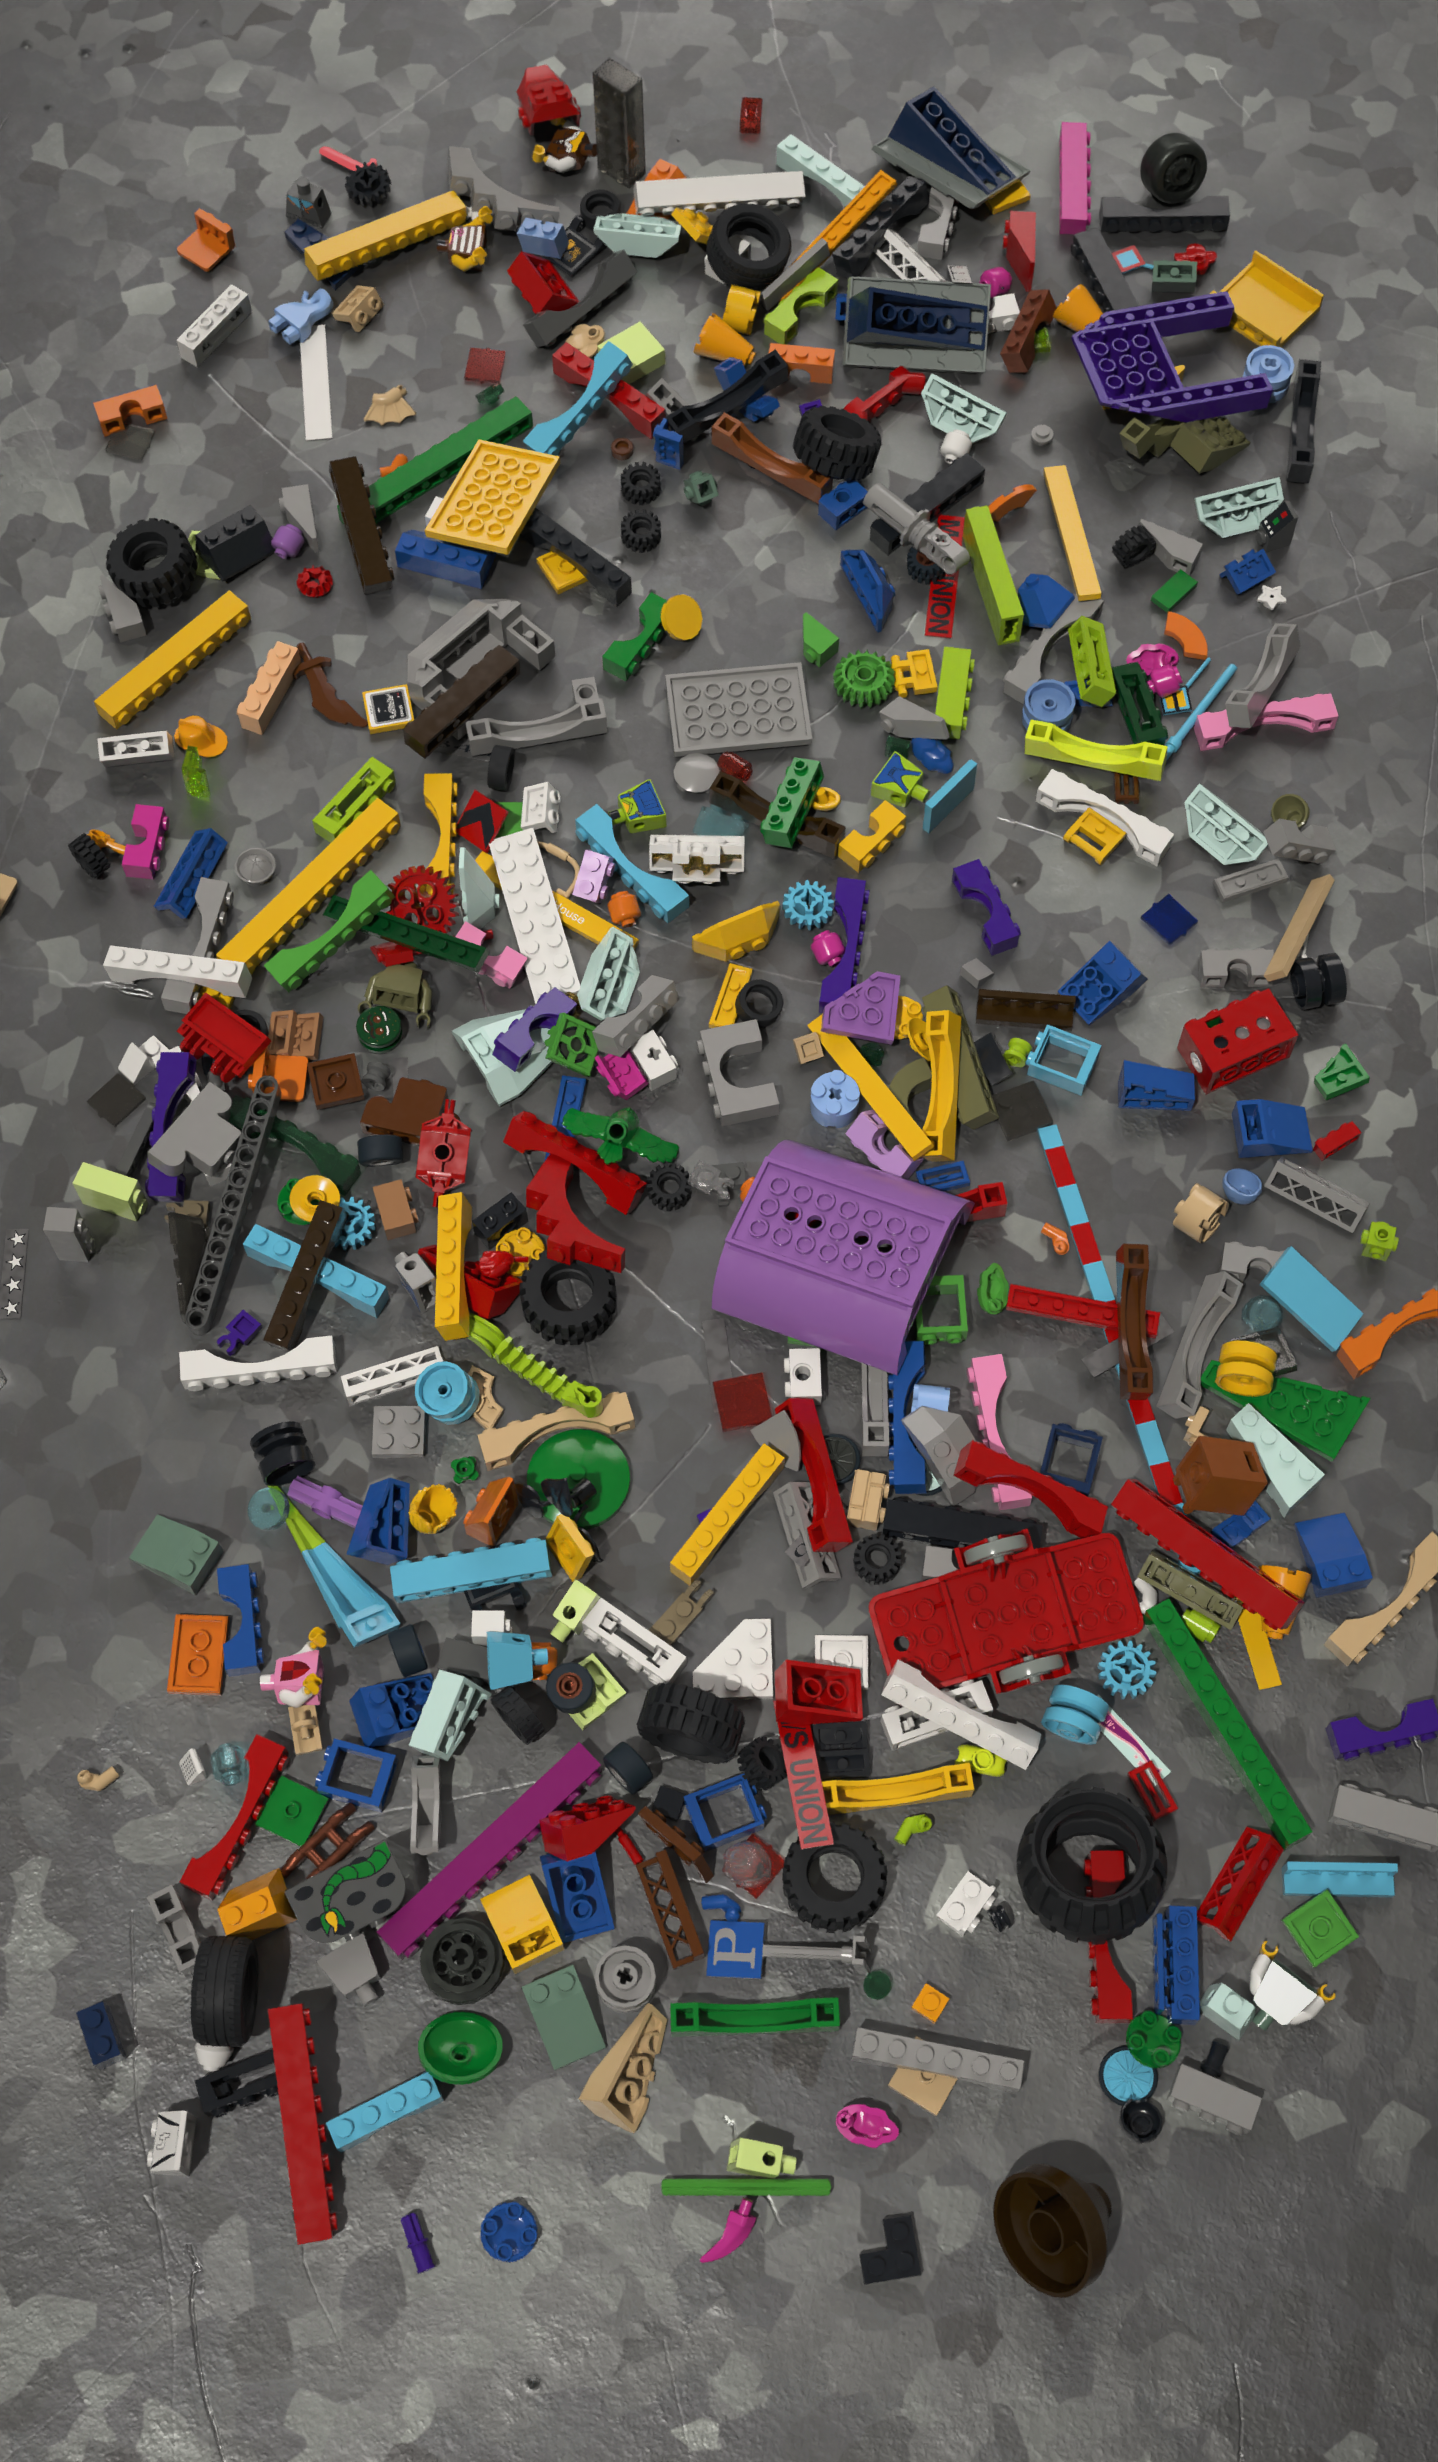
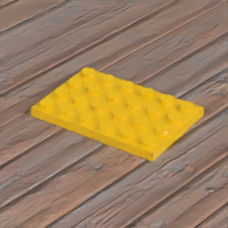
[425,440,561,555]

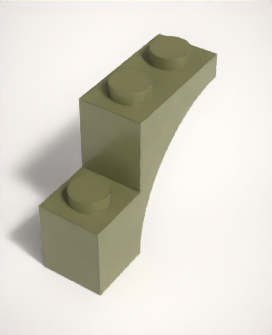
[1119,418,1187,459]

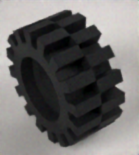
[621,462,661,505]
[621,509,661,553]
[1112,525,1156,568]
[68,833,110,879]
[647,1163,692,1211]
[853,1534,901,1585]
[737,1737,787,1790]

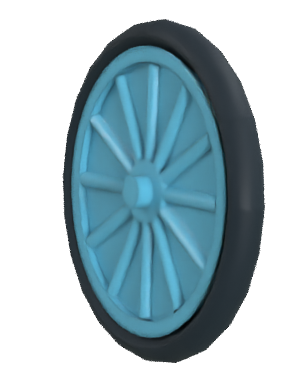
[1098,2046,1158,2106]

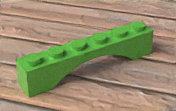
[264,870,395,993]

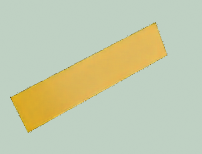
[1238,1608,1282,1690]

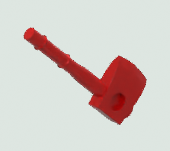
[370,929,493,967]

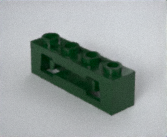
[1112,662,1168,745]

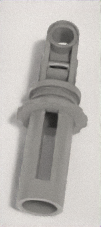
[863,483,970,574]

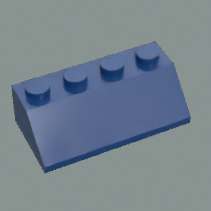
[395,529,497,589]

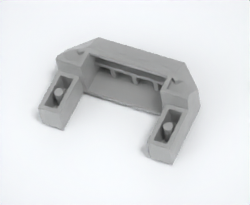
[407,599,556,740]

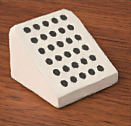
[179,1748,207,1786]

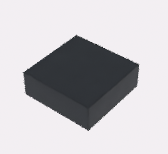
[651,1785,686,1821]

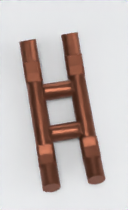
[280,1803,374,1880]

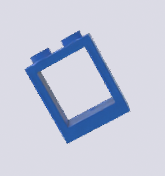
[315,1738,398,1813]
[684,1773,767,1852]

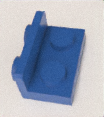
[653,418,684,470]
[1219,549,1276,595]

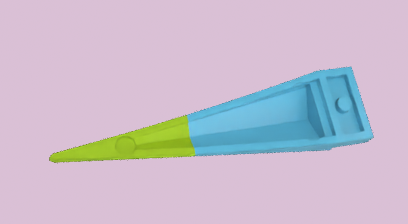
[268,1486,400,1648]

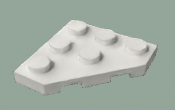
[693,1619,773,1700]

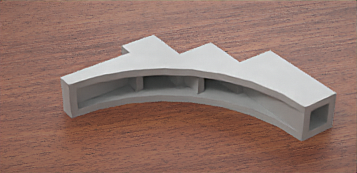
[447,146,560,231]

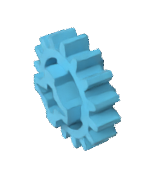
[782,880,834,930]
[334,1197,376,1251]
[1097,1641,1156,1700]

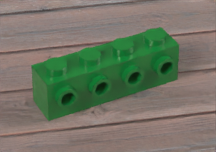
[760,757,824,848]

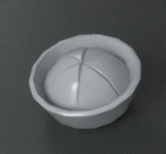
[235,848,276,886]

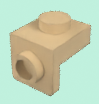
[1183,1406,1210,1447]

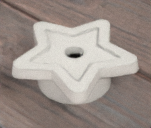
[1257,585,1286,610]

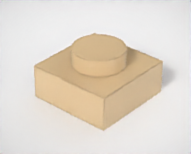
[793,1032,824,1064]

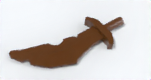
[293,643,368,728]

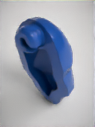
[911,738,953,774]

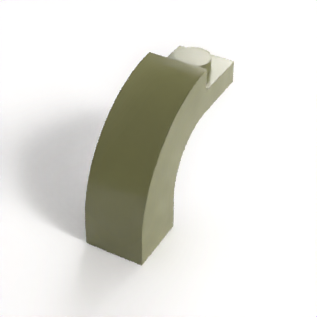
[889,1057,932,1121]

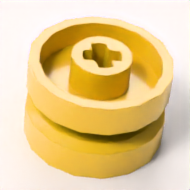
[1215,1340,1277,1397]

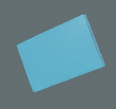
[923,759,977,833]

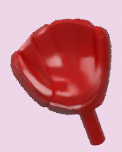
[479,1251,528,1278]

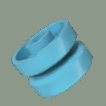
[415,1361,480,1425]
[1041,1684,1109,1745]

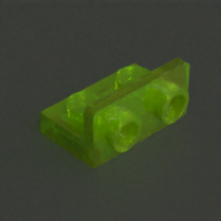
[181,746,210,798]

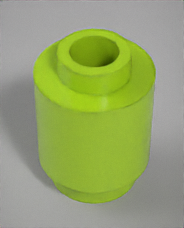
[1181,1609,1221,1643]

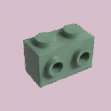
[1152,260,1197,293]

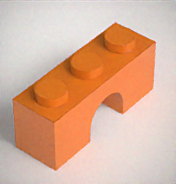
[769,343,835,384]
[93,385,168,437]

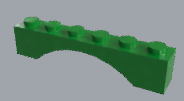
[670,1997,840,2037]

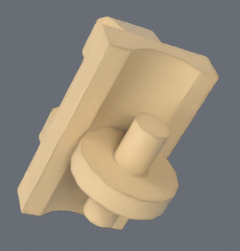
[288,1705,323,1756]

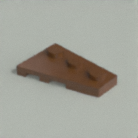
[638,1806,714,1884]

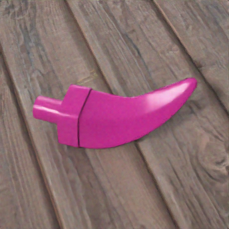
[700,2198,756,2263]

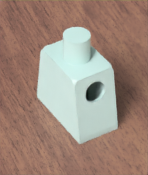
[1199,1983,1255,2040]

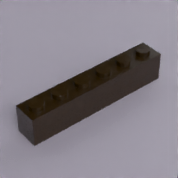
[329,456,394,595]
[403,645,520,759]

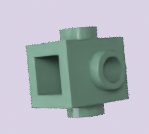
[684,471,719,505]

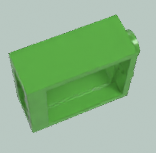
[914,1275,968,1345]

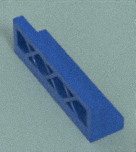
[154,828,228,919]

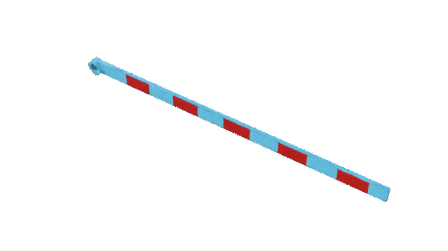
[1037,1124,1200,1575]

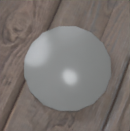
[674,753,719,793]

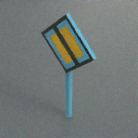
[1159,657,1211,715]

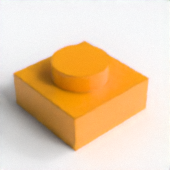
[911,1983,950,2024]

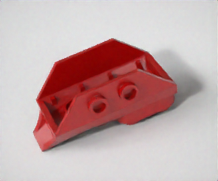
[517,64,581,136]

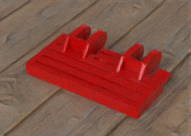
[177,992,272,1083]

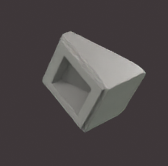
[960,958,994,989]

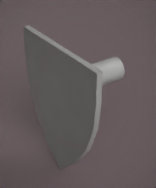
[750,1410,801,1471]

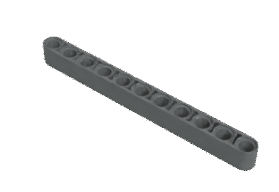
[185,1076,282,1336]

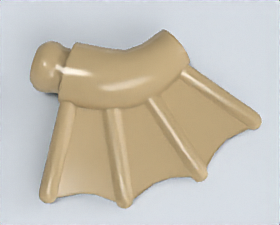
[364,385,416,426]

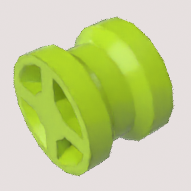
[1003,1038,1032,1067]

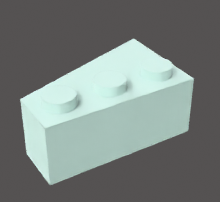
[409,1670,492,1761]

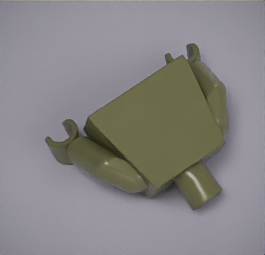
[358,962,432,1029]

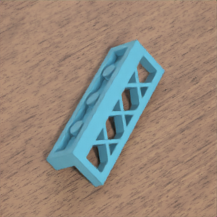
[1281,1861,1398,1897]

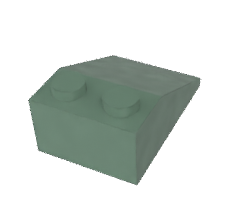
[129,1515,224,1596]
[522,1965,606,2071]

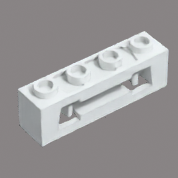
[177,284,252,368]
[582,1598,687,1685]
[880,1679,993,1751]

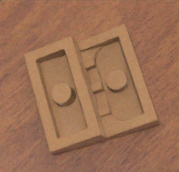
[268,1010,323,1060]

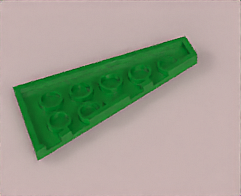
[1201,1360,1371,1462]

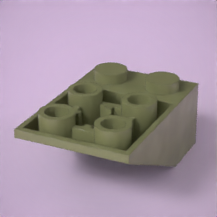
[1170,416,1251,473]

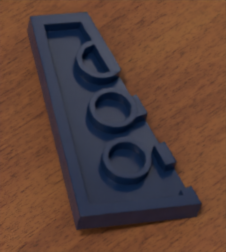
[284,219,363,291]

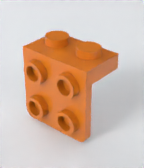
[177,208,236,271]
[248,1047,309,1102]

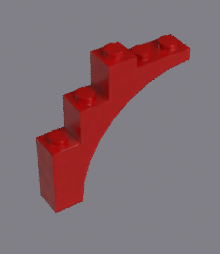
[526,1153,625,1273]

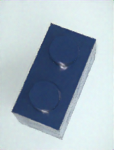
[76,2001,127,2070]

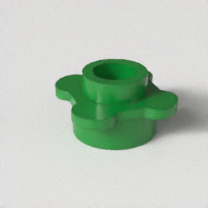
[451,1456,479,1484]

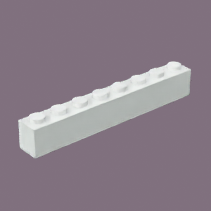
[633,171,805,216]

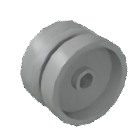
[594,1945,657,2014]

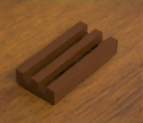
[1113,772,1139,804]

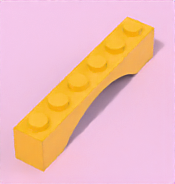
[421,773,458,906]
[921,1010,961,1162]
[435,1192,472,1341]
[670,1443,785,1586]
[822,1763,974,1815]

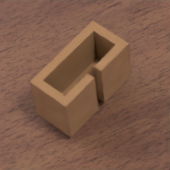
[373,1179,419,1240]

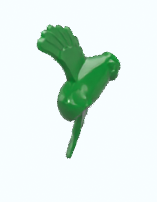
[562,1107,679,1165]

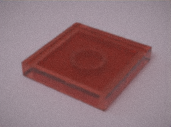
[712,1372,772,1432]

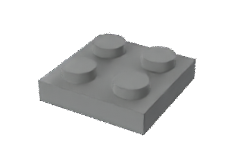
[372,1406,426,1458]

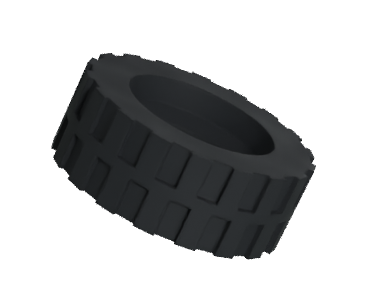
[490,1686,544,1745]

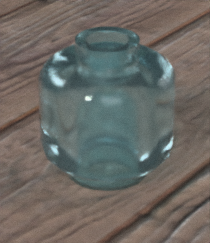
[210,1743,248,1786]

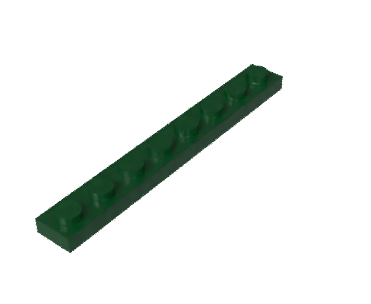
[323,895,490,973]

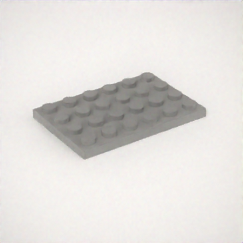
[665,662,812,757]

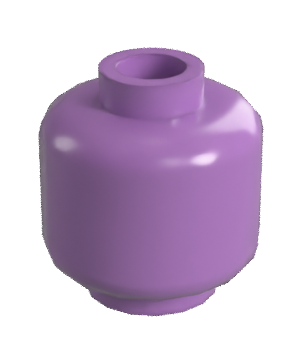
[271,524,304,559]

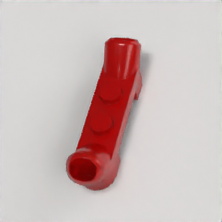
[844,366,926,421]

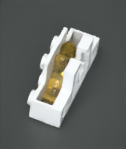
[649,835,745,884]

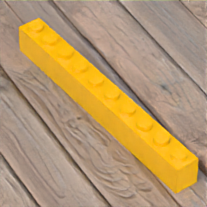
[216,798,401,975]

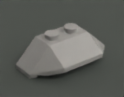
[901,1406,976,1507]

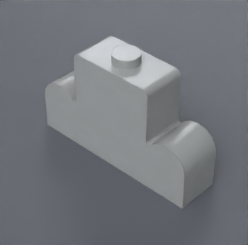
[148,1082,241,1177]

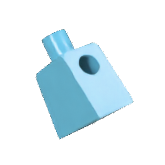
[486,1631,548,1690]

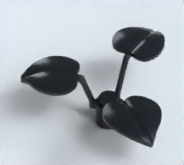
[514,1478,604,1563]

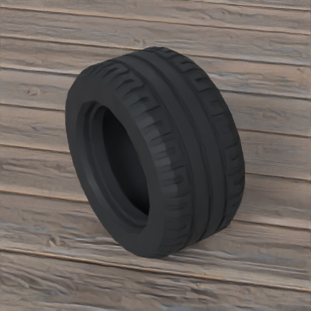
[706,204,792,291]
[191,1936,258,2047]

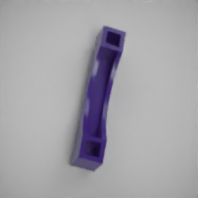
[819,877,870,1013]
[145,1052,197,1202]

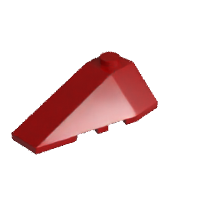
[418,1244,522,1319]

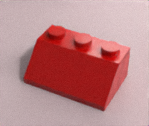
[507,251,579,314]

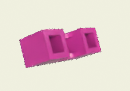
[122,804,170,879]

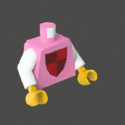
[260,1627,327,1708]

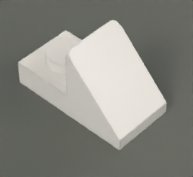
[118,1035,169,1085]

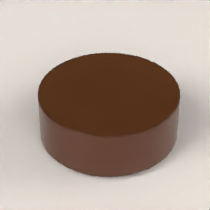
[611,438,633,460]

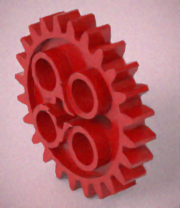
[386,865,460,934]

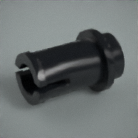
[1200,2042,1229,2079]

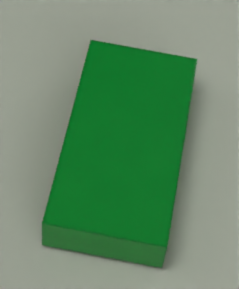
[1151,569,1198,613]

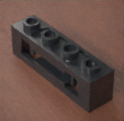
[194,2050,313,2118]

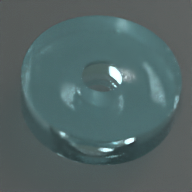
[248,1488,290,1531]

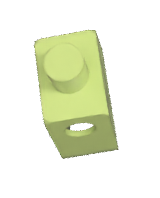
[550,1579,600,1643]
[727,2138,796,2179]

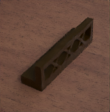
[975,989,1076,1031]

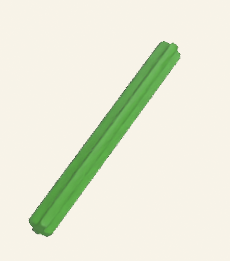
[661,2179,831,2196]

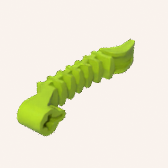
[467,1313,603,1418]

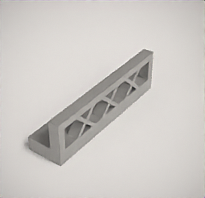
[1264,1156,1370,1233]
[773,1482,841,1588]

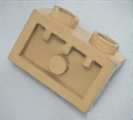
[332,285,384,332]

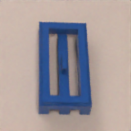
[916,1161,970,1192]

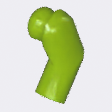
[894,1815,932,1846]

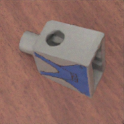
[395,1252,436,1314]

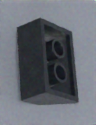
[195,505,275,582]

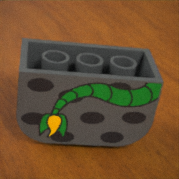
[284,1839,405,1943]

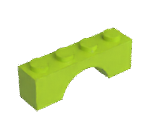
[764,267,838,345]

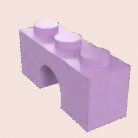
[845,1110,924,1179]

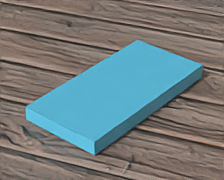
[1259,1246,1364,1352]

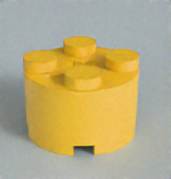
[722,285,761,335]

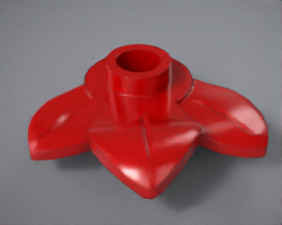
[1174,243,1217,275]

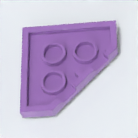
[821,971,900,1045]

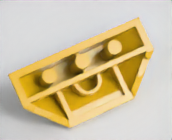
[692,901,780,962]

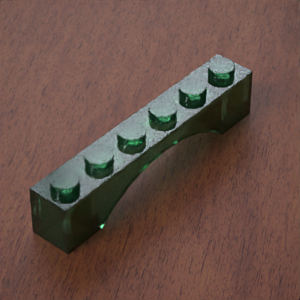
[227,1095,361,1196]

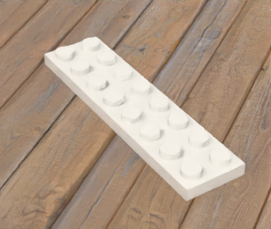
[488,828,580,1004]

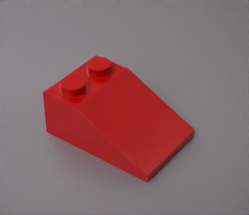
[1002,211,1036,292]
[774,1659,863,1725]

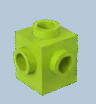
[1360,1222,1399,1261]

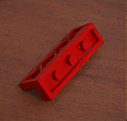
[1197,1827,1284,1942]

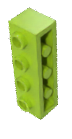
[935,646,975,739]

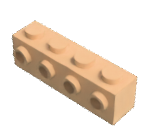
[237,641,301,735]

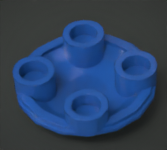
[480,2202,537,2262]

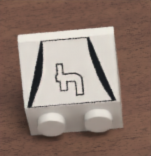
[147,2111,197,2177]

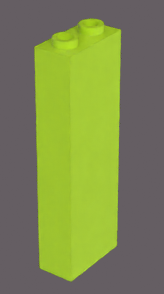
[963,505,1024,646]

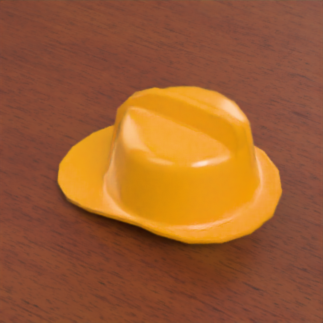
[174,715,228,758]

